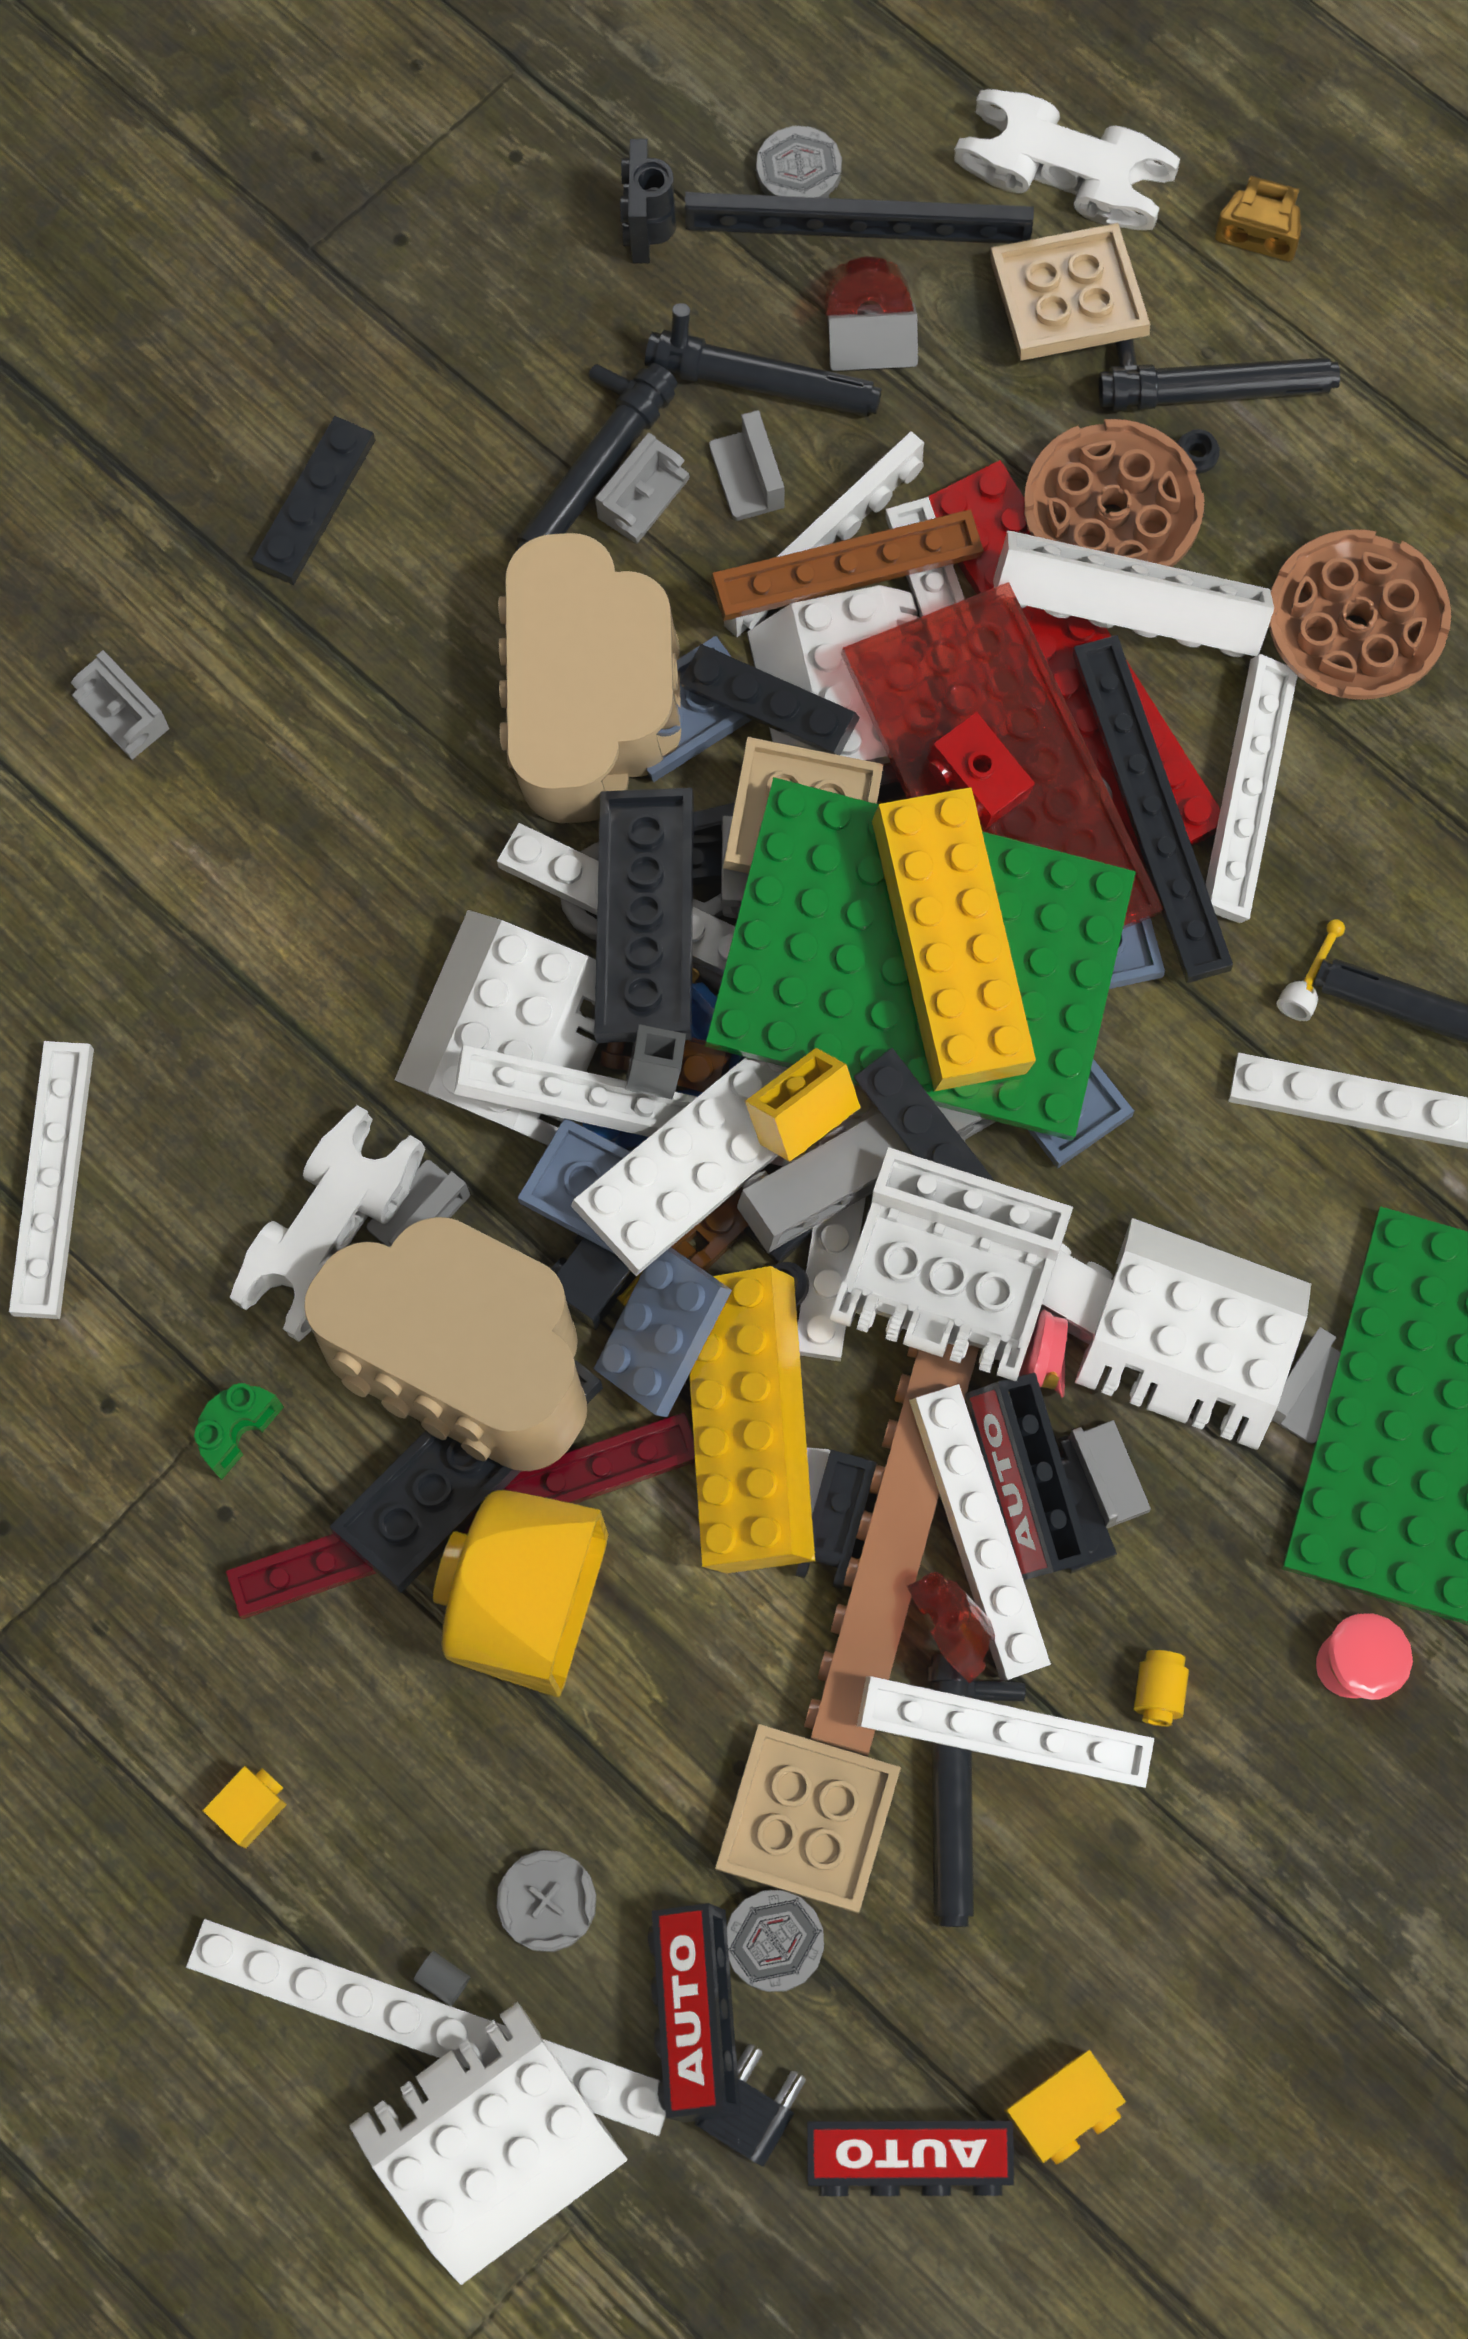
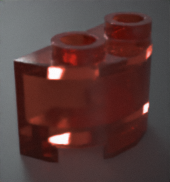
[824,256,914,316]
[907,1572,995,1683]

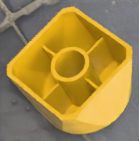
[433,1490,608,1698]

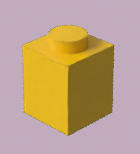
[203,1766,287,1848]

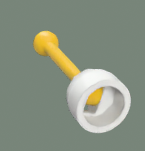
[1276,919,1345,1021]

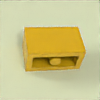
[745,1048,861,1162]
[1004,2050,1126,2165]

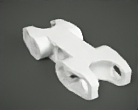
[954,90,1180,230]
[230,1105,425,1341]

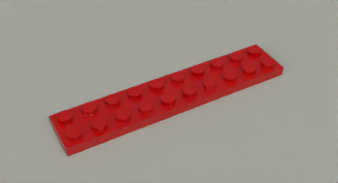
[928,460,1221,867]

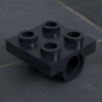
[620,139,676,264]

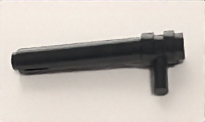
[645,303,882,417]
[1098,339,1340,412]
[515,363,678,551]
[1314,958,1468,1044]
[927,1653,1026,1927]

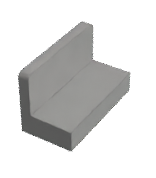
[827,303,918,371]
[710,410,785,521]
[367,1160,470,1247]
[1272,1327,1340,1444]
[1069,1420,1151,1528]

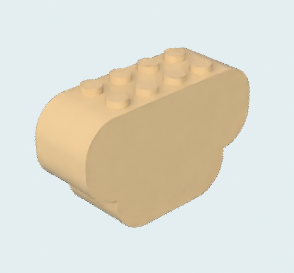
[498,533,681,823]
[304,1217,587,1471]

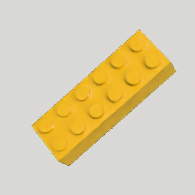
[872,787,1036,1092]
[689,1266,815,1574]

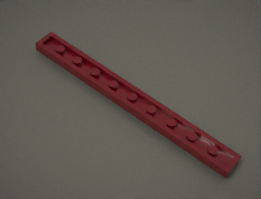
[226,1412,695,1619]

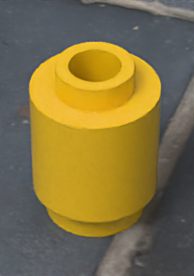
[1134,1650,1189,1726]

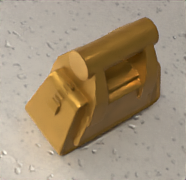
[1215,175,1301,261]

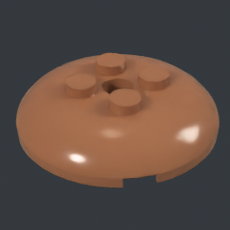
[1024,419,1204,567]
[1269,529,1451,700]

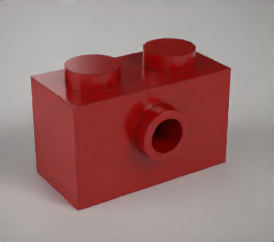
[927,712,1035,830]

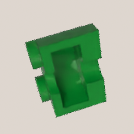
[194,1383,284,1480]

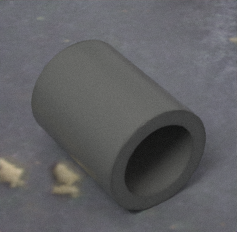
[414,1951,471,2006]

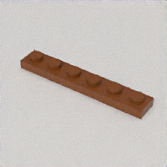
[711,509,984,621]

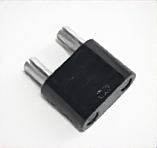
[694,2044,806,2167]

